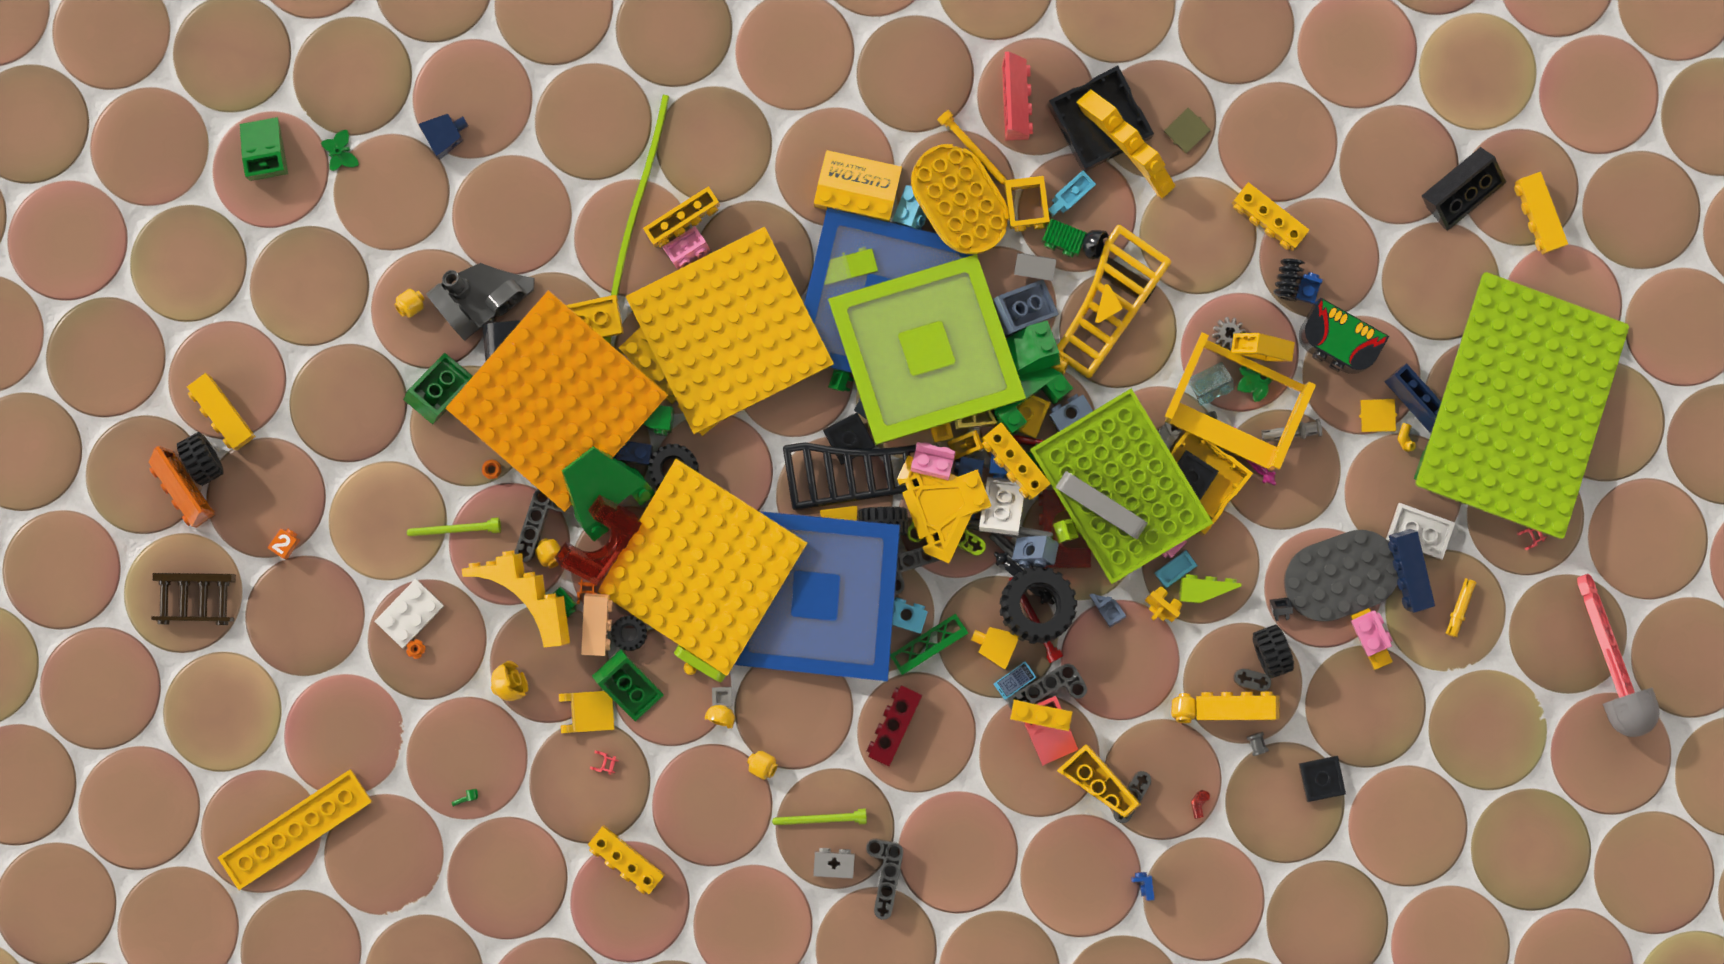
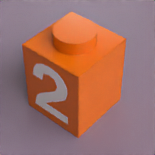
[267,528,300,560]

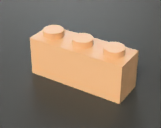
[581,593,613,656]

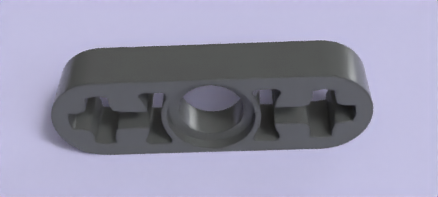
[1113,771,1151,823]

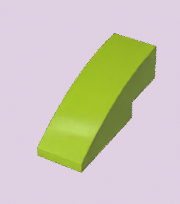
[1053,519,1079,544]

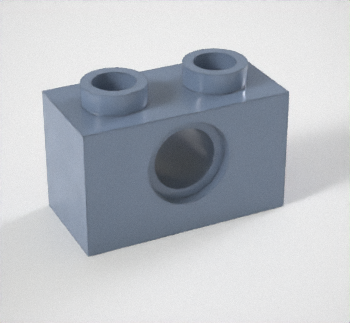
[1049,394,1093,432]
[1012,536,1059,568]

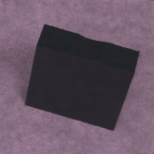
[1048,66,1154,172]

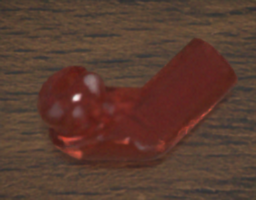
[1191,790,1210,819]

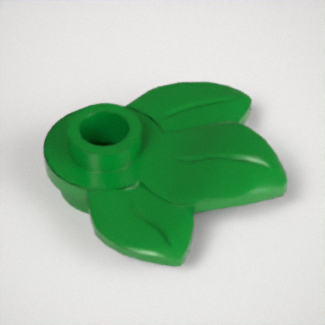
[1237,366,1272,402]

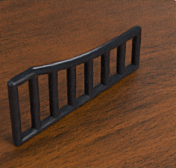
[783,442,919,510]

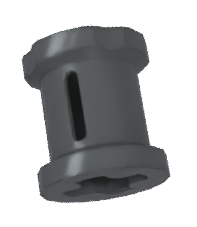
[1246,732,1269,756]

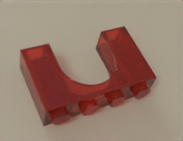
[1038,489,1091,569]
[555,495,642,585]

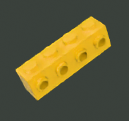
[1514,171,1568,255]
[1232,182,1309,251]
[643,186,720,248]
[187,373,256,450]
[981,423,1051,500]
[588,826,665,894]

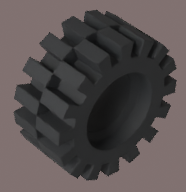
[611,616,647,651]

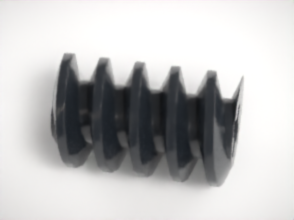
[1273,258,1305,301]

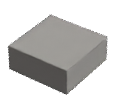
[712,687,733,707]

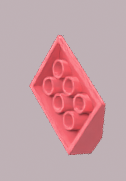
[1002,52,1033,141]

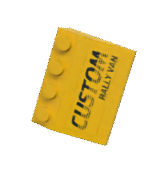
[814,150,902,222]

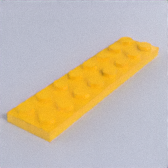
[217,769,372,890]

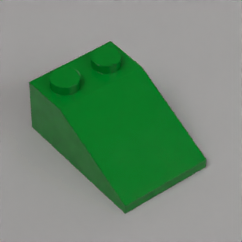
[1006,320,1060,376]
[403,353,473,425]
[642,405,675,436]
[592,649,664,722]

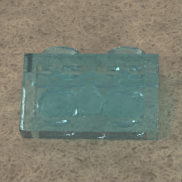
[1188,362,1234,405]

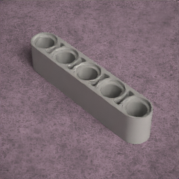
[1055,471,1148,539]

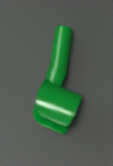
[451,789,478,807]

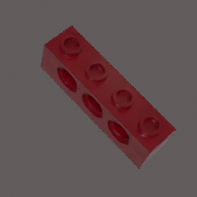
[866,685,923,767]

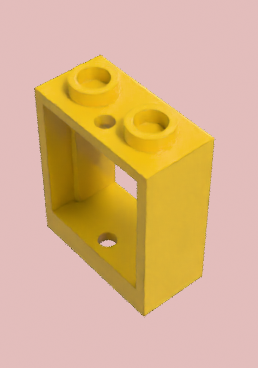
[1004,176,1050,232]
[1231,333,1295,362]

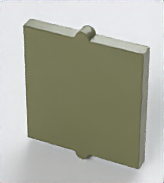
[1164,108,1210,154]

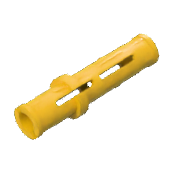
[1445,578,1477,638]

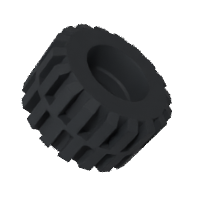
[177,432,223,486]
[649,444,699,488]
[858,507,908,536]
[1253,624,1294,679]

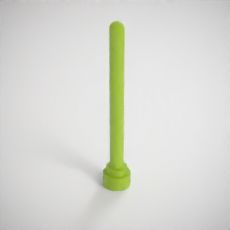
[406,517,501,536]
[772,808,867,825]

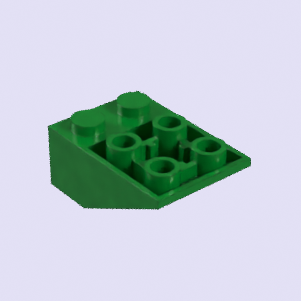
[240,117,288,181]

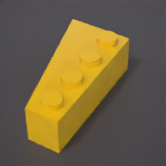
[1196,692,1280,720]

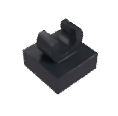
[1269,597,1293,621]

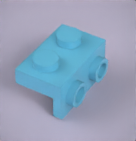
[892,185,926,230]

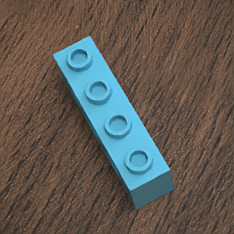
[893,597,928,634]

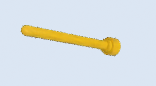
[937,109,1007,184]

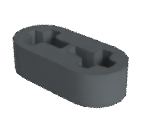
[1233,669,1271,691]

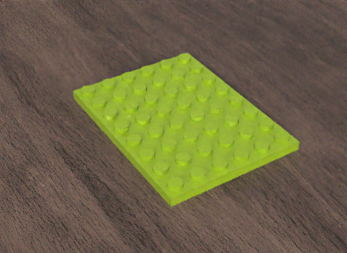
[1030,388,1213,584]

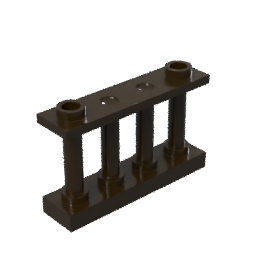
[151,573,236,625]

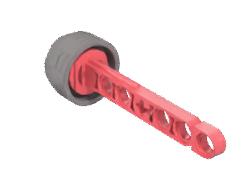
[1577,574,1659,737]

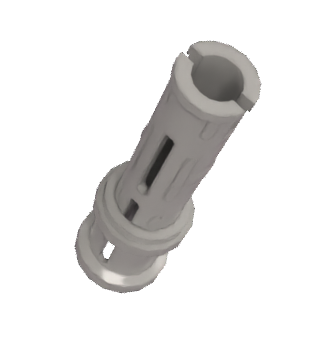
[1261,419,1322,442]

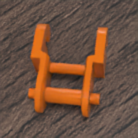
[577,579,597,604]

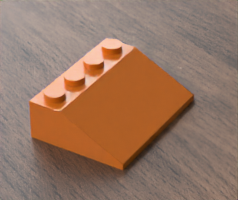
[149,446,216,528]

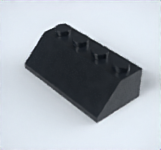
[1421,147,1506,231]

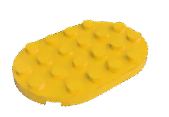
[911,144,1009,254]

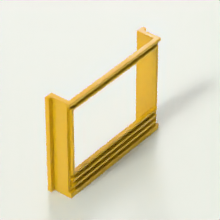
[1164,332,1316,471]

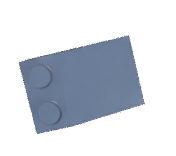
[992,279,1059,337]

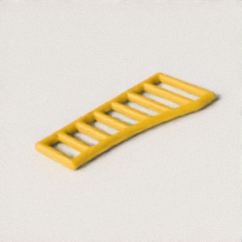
[1057,225,1171,378]

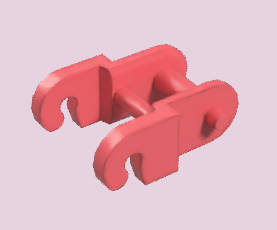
[1517,528,1547,550]
[590,750,619,775]

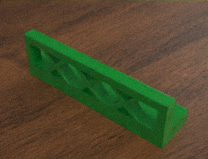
[890,614,968,675]

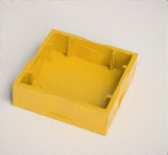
[1170,431,1253,536]

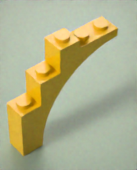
[1076,89,1176,199]
[462,550,570,647]

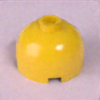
[491,661,529,701]

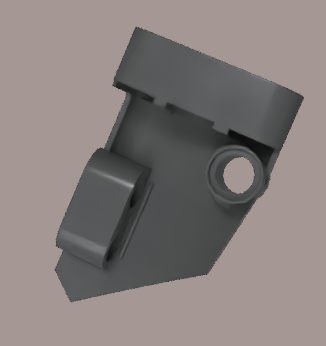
[426,263,535,341]

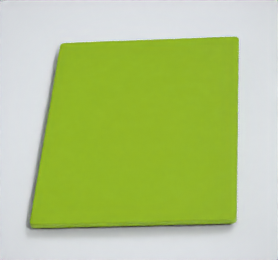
[1415,272,1629,539]

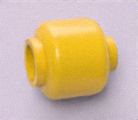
[394,289,425,318]
[535,538,564,568]
[1171,693,1197,723]
[747,750,778,780]

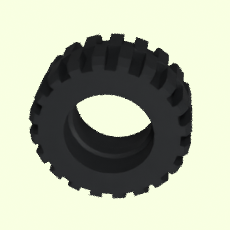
[999,566,1077,644]

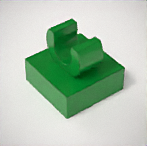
[828,369,854,392]

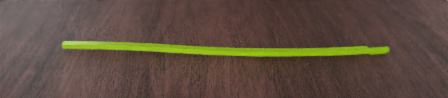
[604,95,669,344]

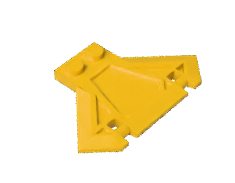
[897,455,992,564]

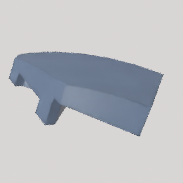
[1089,593,1126,628]

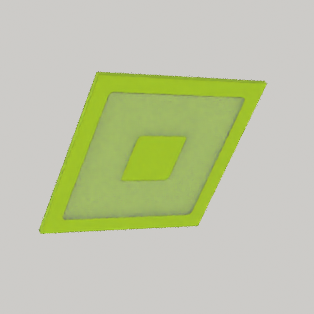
[828,254,1026,445]

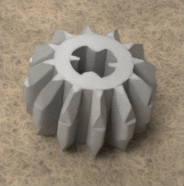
[1212,317,1246,350]

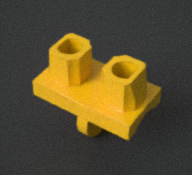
[1145,586,1183,623]

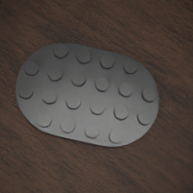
[1284,530,1399,621]

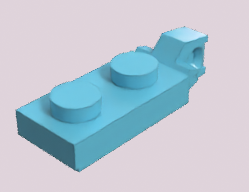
[1048,170,1096,217]

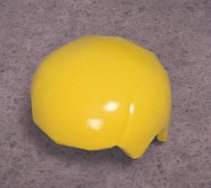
[705,705,735,729]

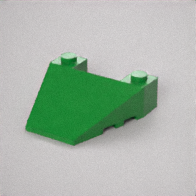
[993,367,1073,436]
[562,446,655,542]

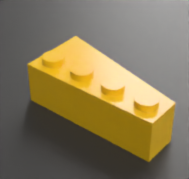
[1057,744,1141,817]

